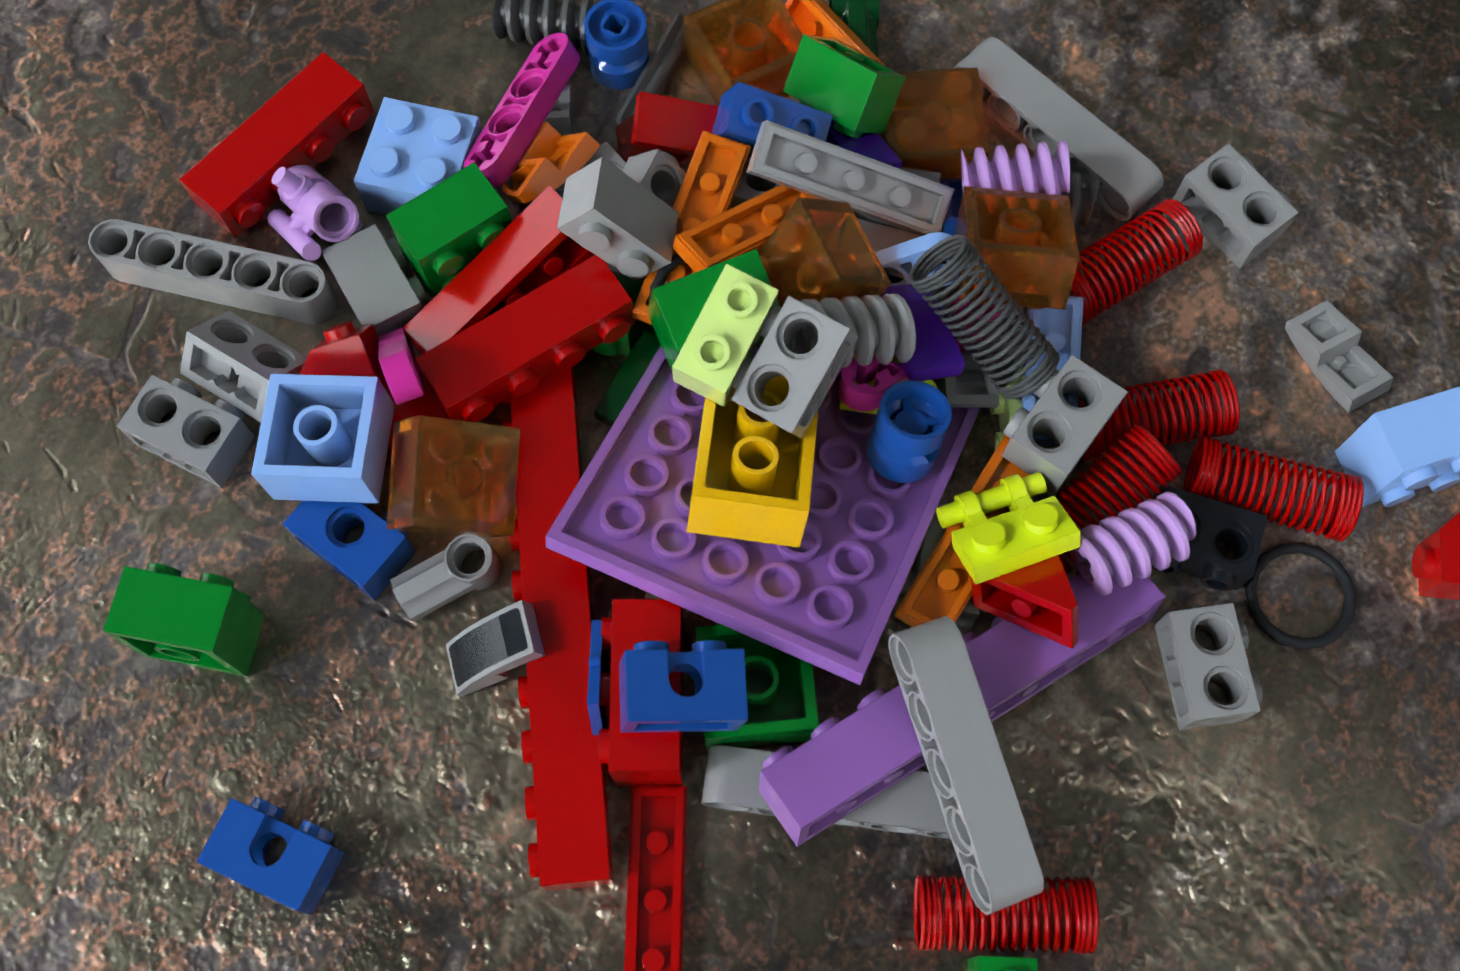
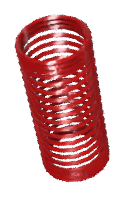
[1044,199,1203,326]
[1078,369,1240,461]
[1057,424,1182,573]
[1183,436,1364,542]
[914,874,1100,954]

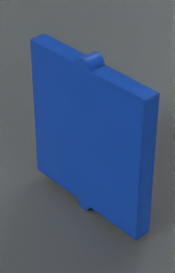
[587,620,610,735]

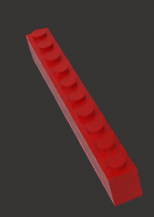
[503,366,614,891]

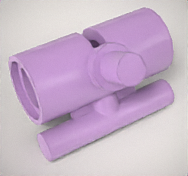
[268,165,362,261]

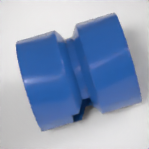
[584,0,650,90]
[867,380,952,483]

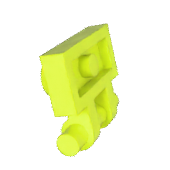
[936,472,1081,585]

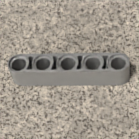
[952,37,1164,221]
[88,219,338,324]
[888,616,1044,915]
[701,746,951,839]

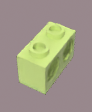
[672,264,779,407]

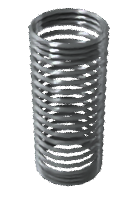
[909,234,1060,399]

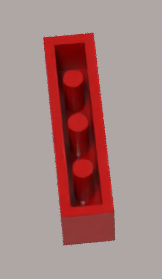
[179,52,374,238]
[403,185,595,355]
[415,255,635,428]

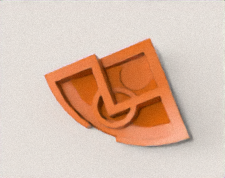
[501,122,600,203]

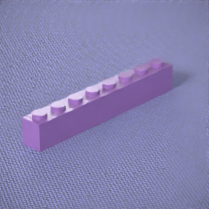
[758,570,1166,847]

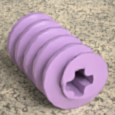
[961,140,1070,214]
[1069,491,1196,596]

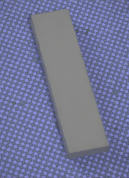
[746,120,954,235]

